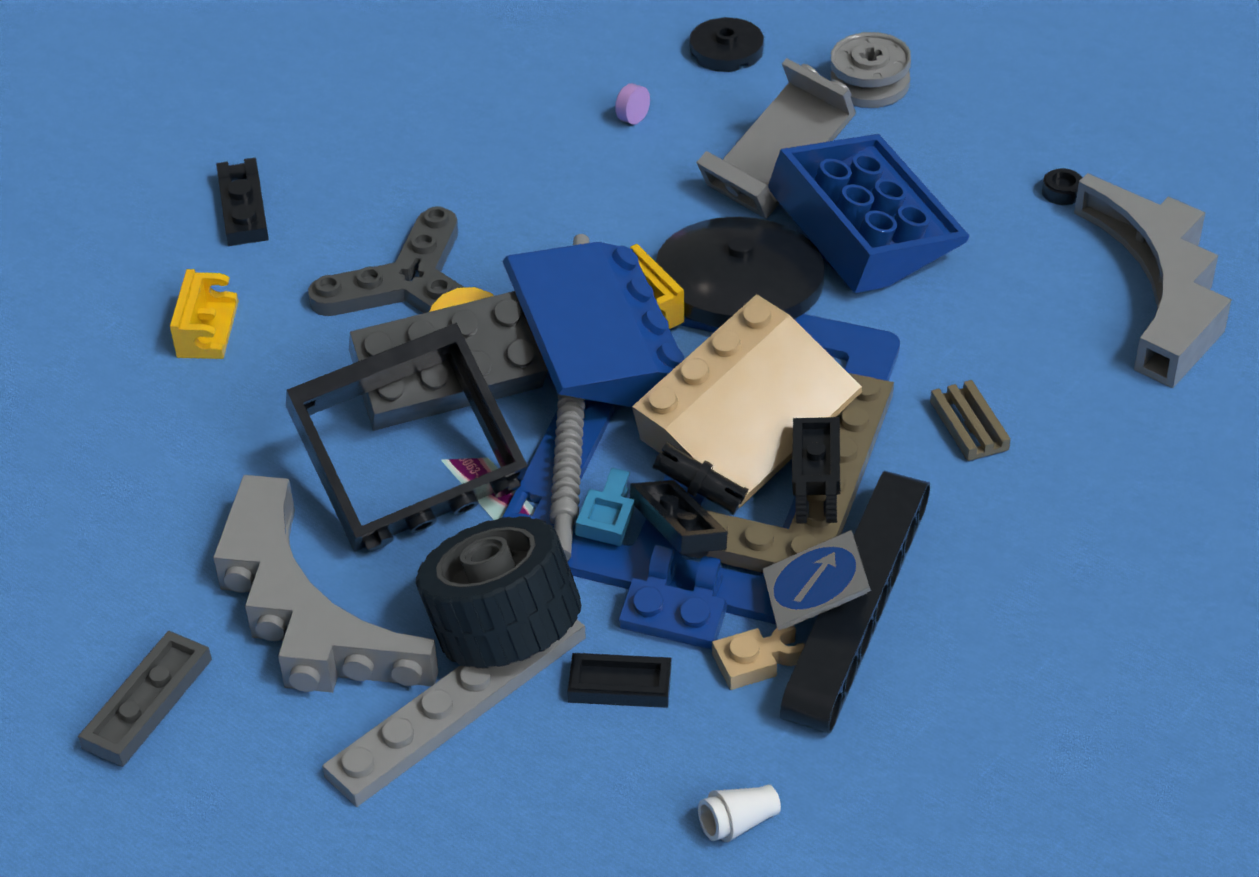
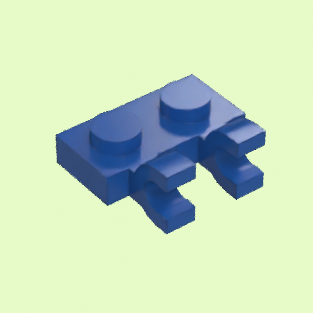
[619,545,727,650]

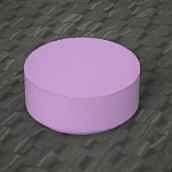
[615,83,650,125]

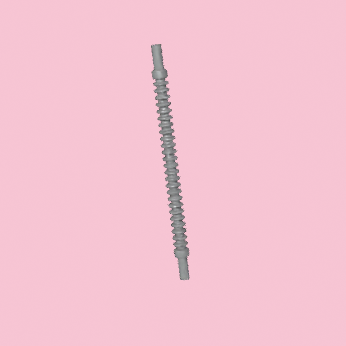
[550,234,590,561]

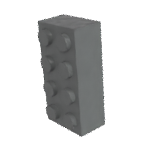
[349,291,548,431]

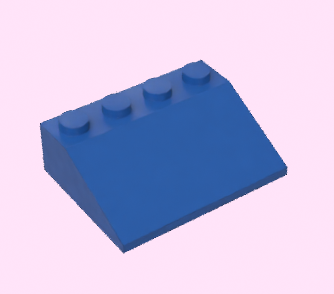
[768,134,970,294]
[502,242,684,407]

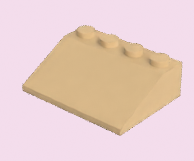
[632,294,862,508]

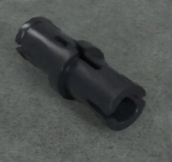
[652,442,749,516]

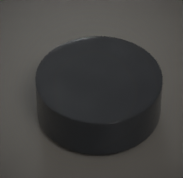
[1042,168,1083,205]

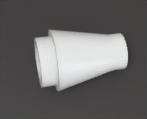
[698,784,781,842]

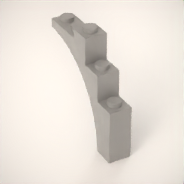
[1074,173,1232,388]
[213,475,439,693]

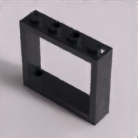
[286,323,528,552]

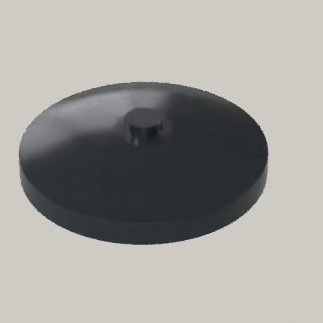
[656,217,824,328]

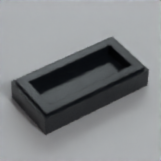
[567,653,672,708]

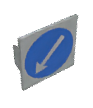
[763,530,871,630]

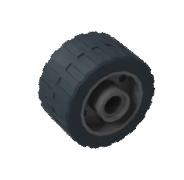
[416,516,582,668]

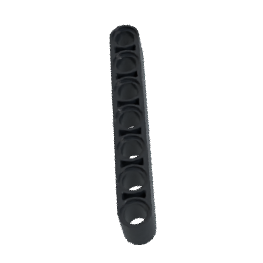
[780,470,930,734]

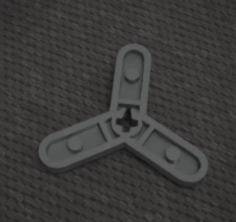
[308,206,465,316]

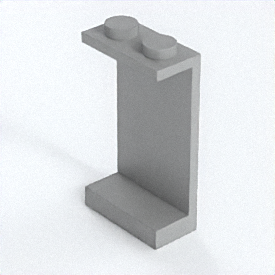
[696,58,856,219]

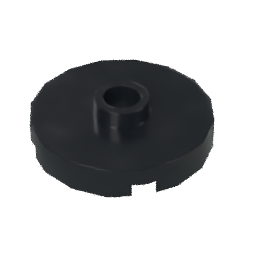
[690,17,764,72]

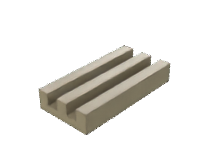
[930,380,1011,461]

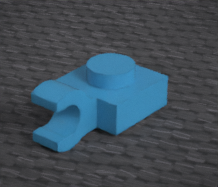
[575,468,634,546]

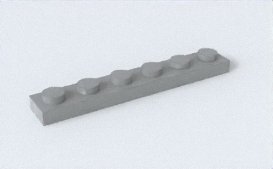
[322,620,586,807]

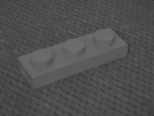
[78,630,212,767]

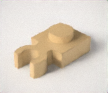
[712,625,805,690]

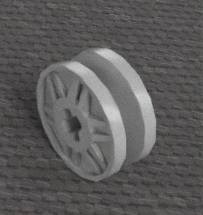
[831,32,911,108]

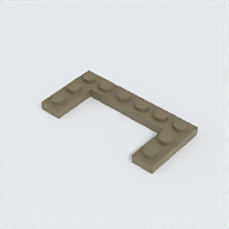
[697,373,894,573]

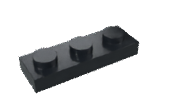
[630,480,728,558]

